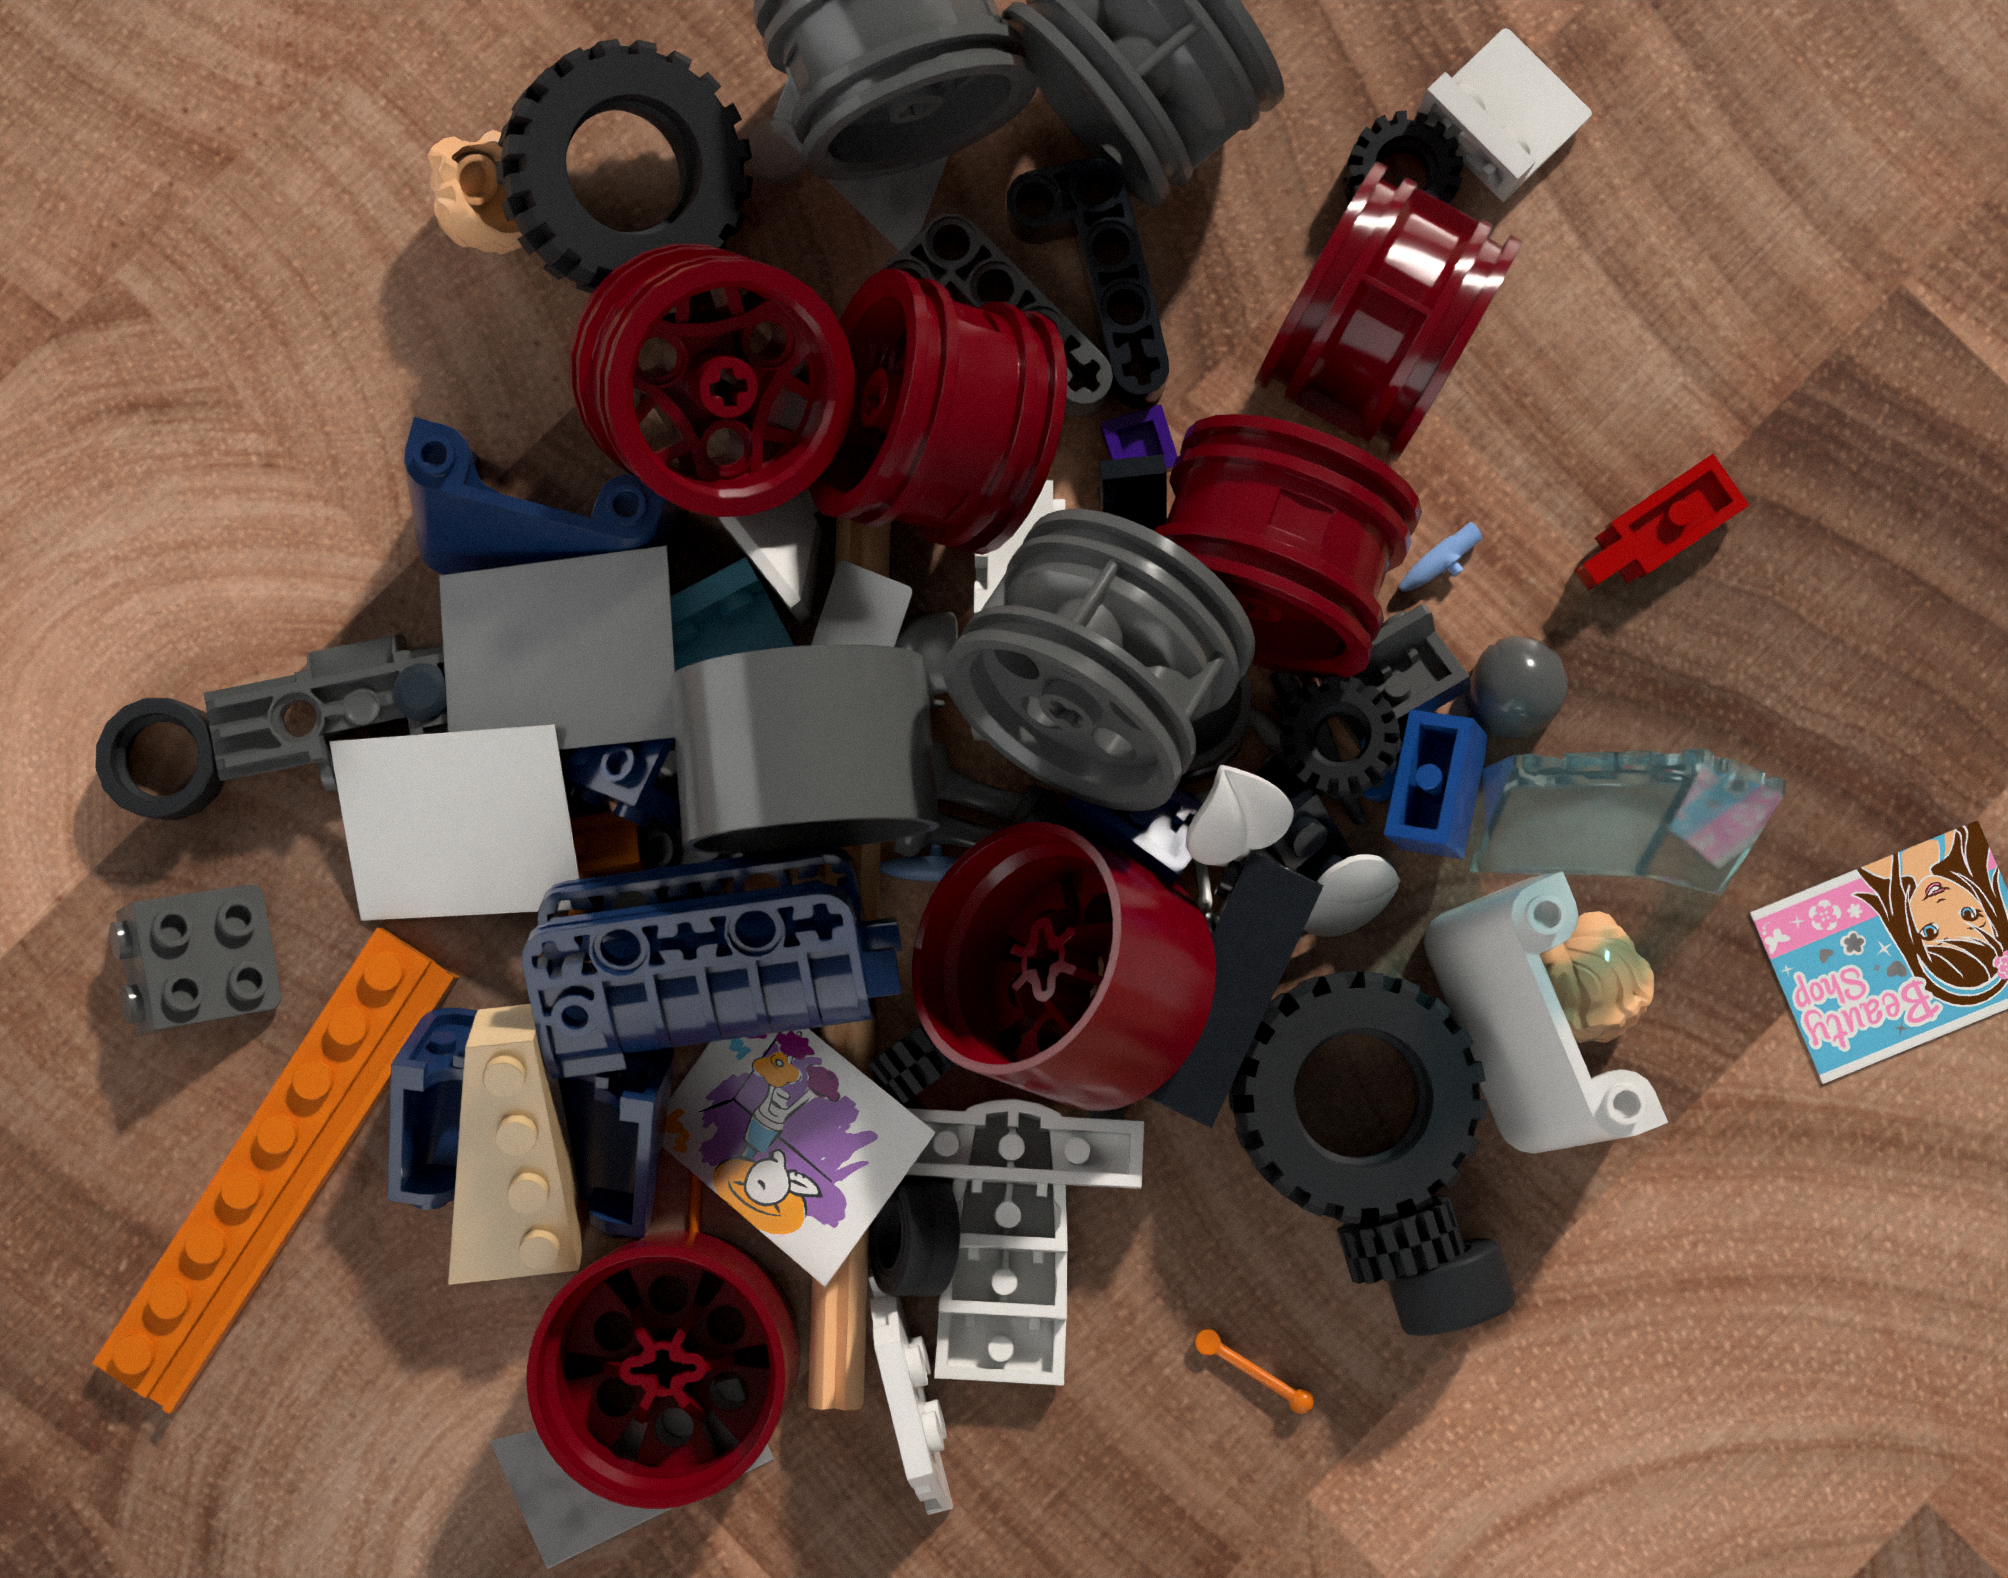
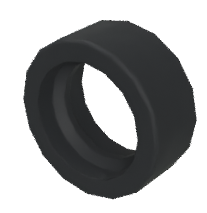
[95,698,225,820]

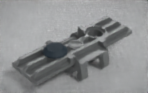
[204,634,448,792]

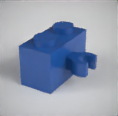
[1364,709,1489,860]

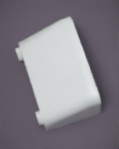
[1423,871,1668,1154]

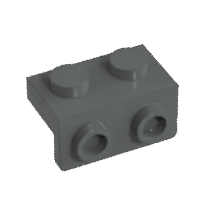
[1318,604,1472,751]

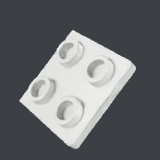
[1416,28,1592,202]

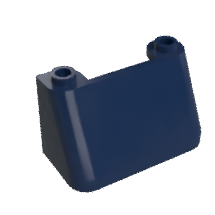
[404,417,690,585]
[388,1007,674,1238]

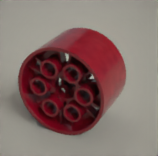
[912,822,1216,1111]
[526,1230,800,1509]

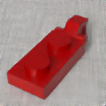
[1574,454,1750,591]

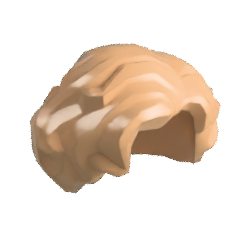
[428,130,523,255]
[1540,911,1654,1043]

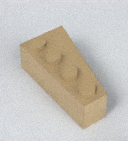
[448,1004,587,1285]

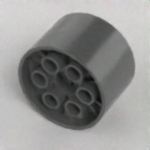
[670,644,940,854]

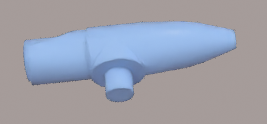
[1398,522,1483,593]
[880,845,959,882]

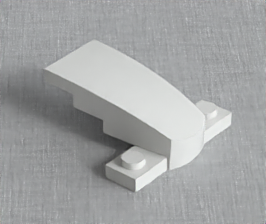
[905,1097,1144,1385]

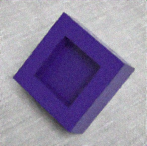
[1100,404,1178,472]

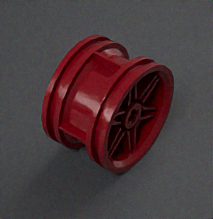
[1254,161,1522,462]

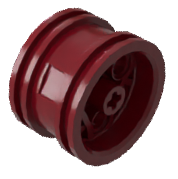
[569,244,855,517]
[808,269,1067,555]
[1153,414,1422,678]

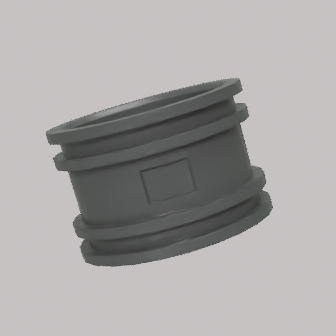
[752,0,1038,181]

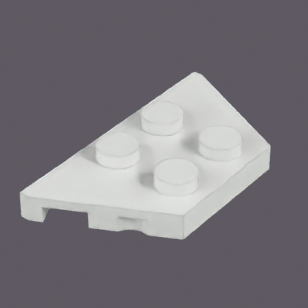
[868,1269,953,1515]

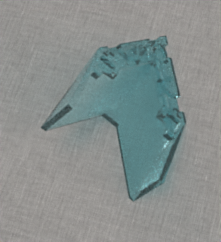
[1469,749,1786,895]

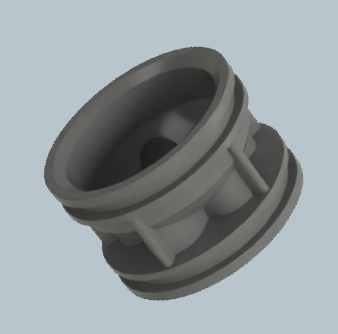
[1001,0,1285,207]
[943,509,1255,811]

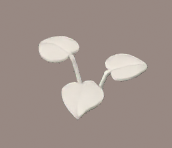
[1186,765,1401,937]

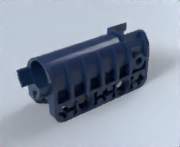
[522,845,903,1079]

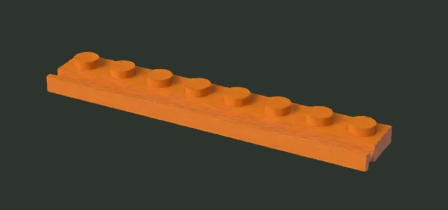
[92,928,460,1414]

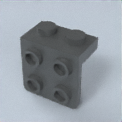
[109,884,282,1037]

